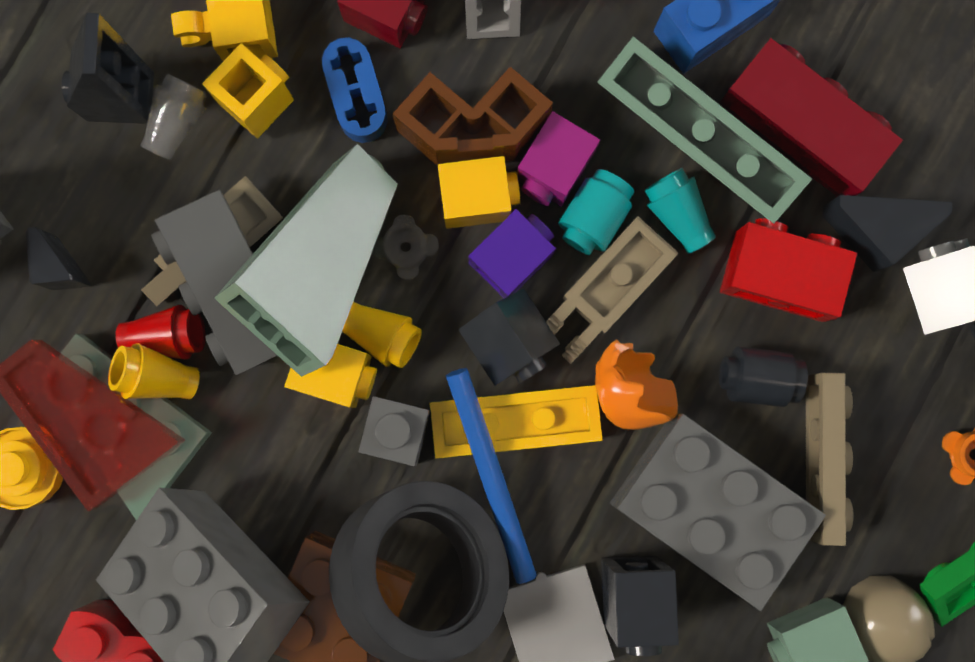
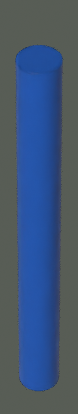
[446,368,537,584]

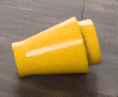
[342,301,421,368]
[108,343,200,400]

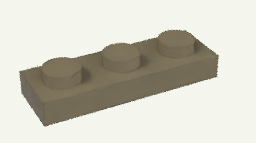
[806,373,853,546]

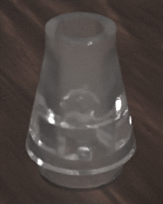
[140,74,208,160]

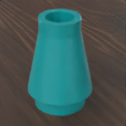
[644,168,716,253]

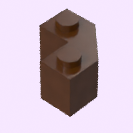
[393,67,553,166]

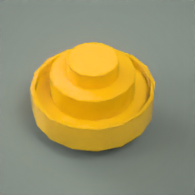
[0,427,65,510]

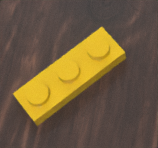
[430,385,603,459]

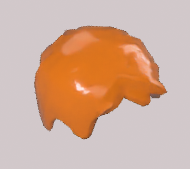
[595,340,678,430]

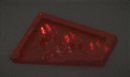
[0,340,186,512]

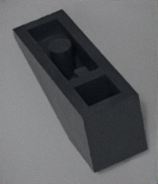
[62,13,154,124]

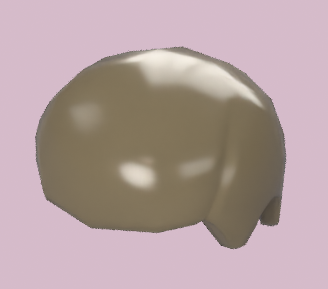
[843,575,935,662]

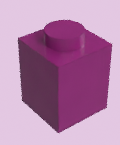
[517,111,600,207]

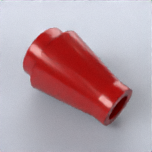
[116,304,205,359]

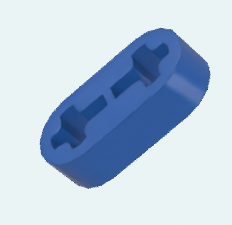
[322,37,388,143]

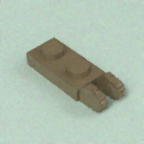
[546,216,678,364]

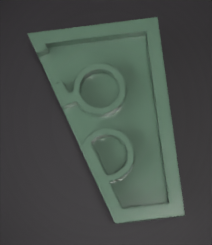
[42,333,212,520]

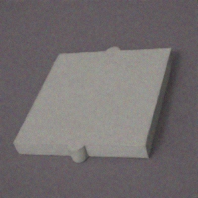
[504,564,615,662]

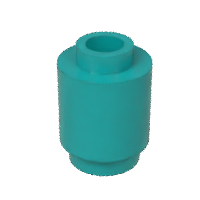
[558,169,634,255]

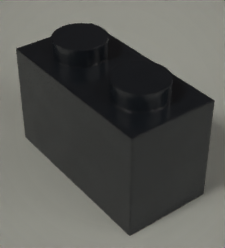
[601,556,679,656]

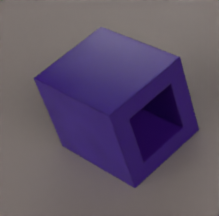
[468,209,556,298]

